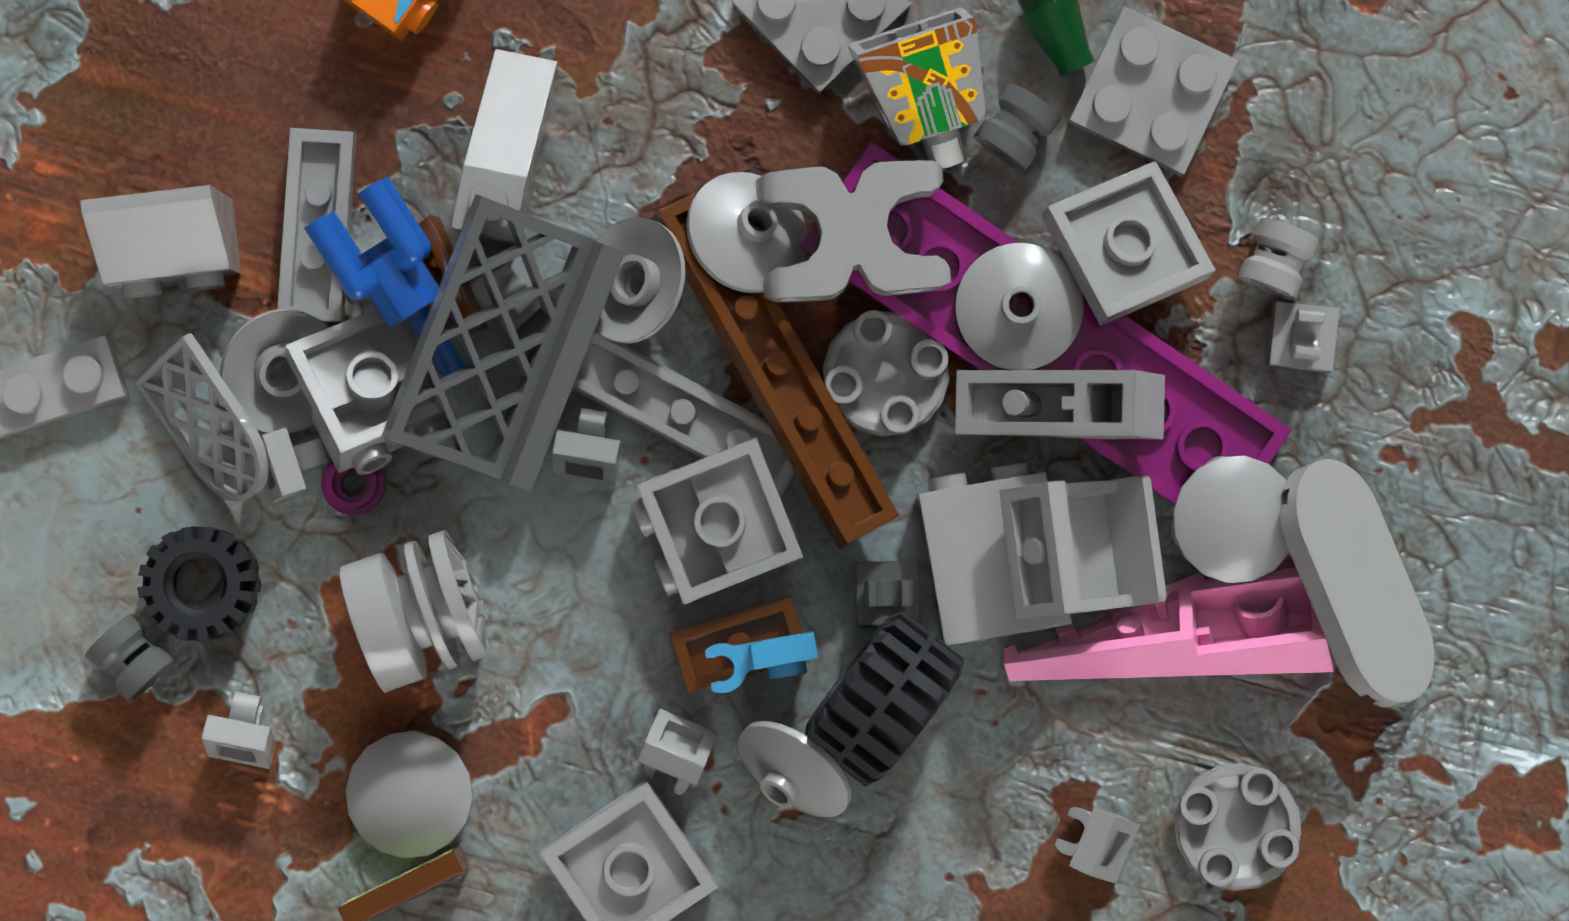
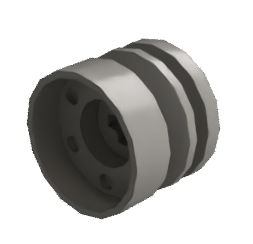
[340,530,490,693]

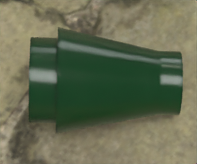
[1017,0,1095,77]

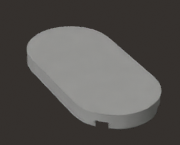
[1280,459,1435,708]

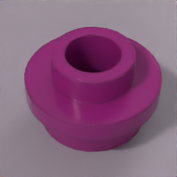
[321,460,386,515]

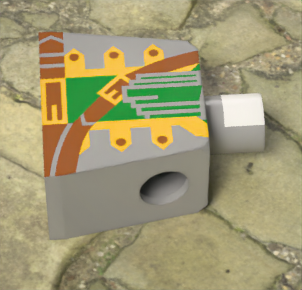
[847,7,986,169]

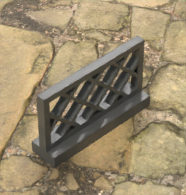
[381,194,625,492]

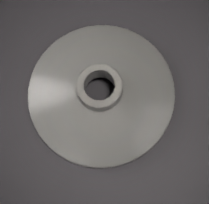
[686,172,807,293]
[595,217,685,343]
[955,243,1083,370]
[220,309,329,434]
[738,721,852,817]

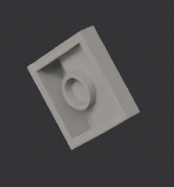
[285,309,458,475]
[631,438,803,604]

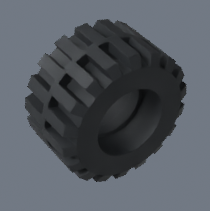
[804,611,964,787]

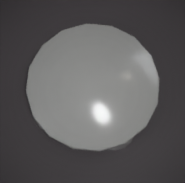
[823,310,949,437]
[1170,456,1290,583]
[346,730,474,858]
[1174,763,1302,891]

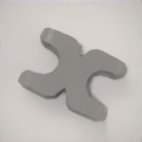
[755,161,952,302]

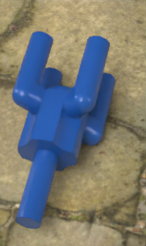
[304,176,467,377]

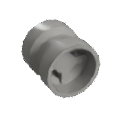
[1237,217,1320,301]

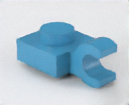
[705,631,818,693]

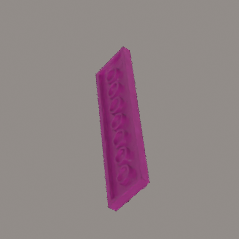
[799,141,1292,506]

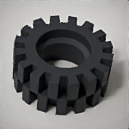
[137,526,261,642]

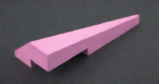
[1004,553,1334,681]

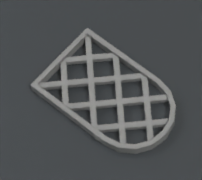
[135,333,269,502]

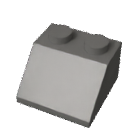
[80,185,241,298]

